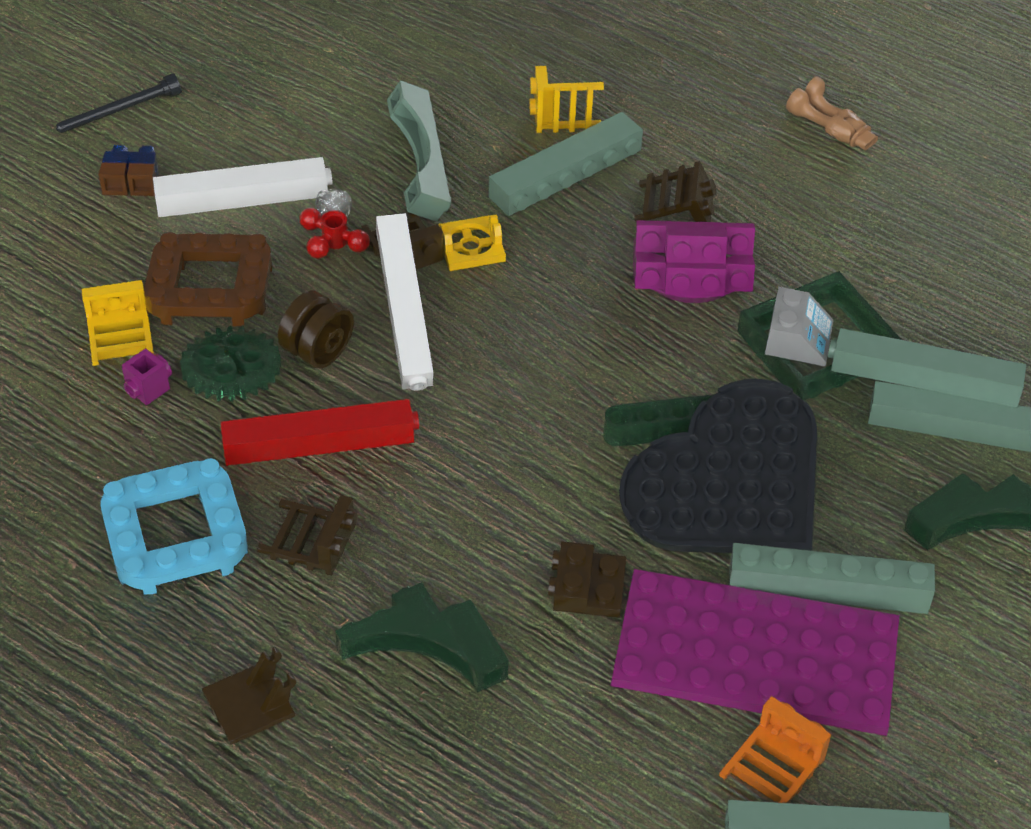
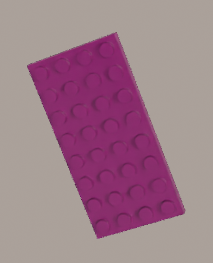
[611,569,900,736]

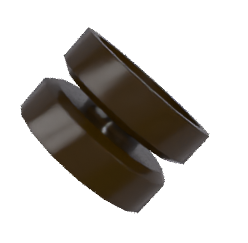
[277,290,354,369]

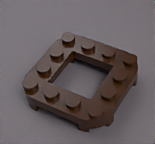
[144,232,272,327]

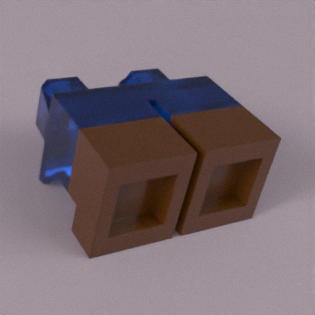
[98,145,159,196]

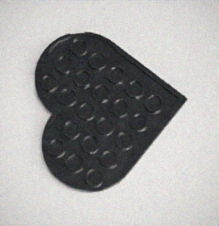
[619,379,818,553]

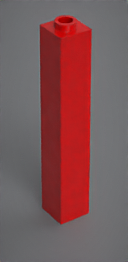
[221,399,419,466]

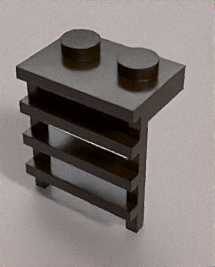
[634,161,717,222]
[361,212,443,270]
[257,495,358,576]

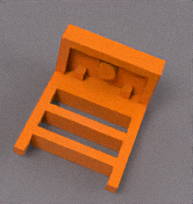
[719,696,831,803]

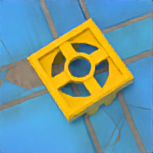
[438,214,506,271]

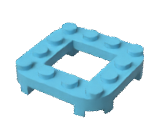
[101,458,248,594]

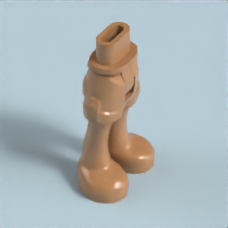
[786,76,878,151]

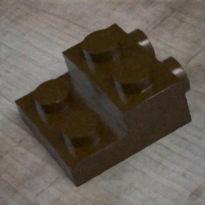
[548,541,626,618]

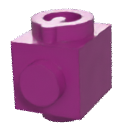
[122,348,172,406]

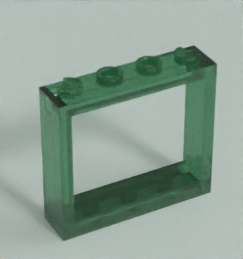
[737,271,902,401]

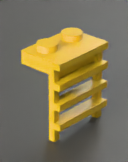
[529,66,604,133]
[81,280,154,366]

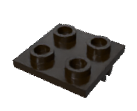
[202,647,296,745]

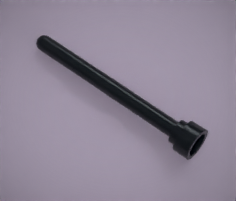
[56,73,182,133]

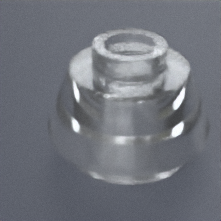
[315,189,352,217]

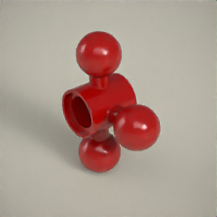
[299,208,370,259]

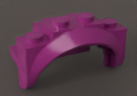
[633,220,755,303]

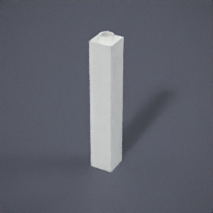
[153,157,332,217]
[376,213,433,391]

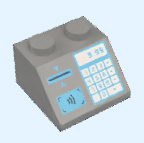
[765,287,833,366]

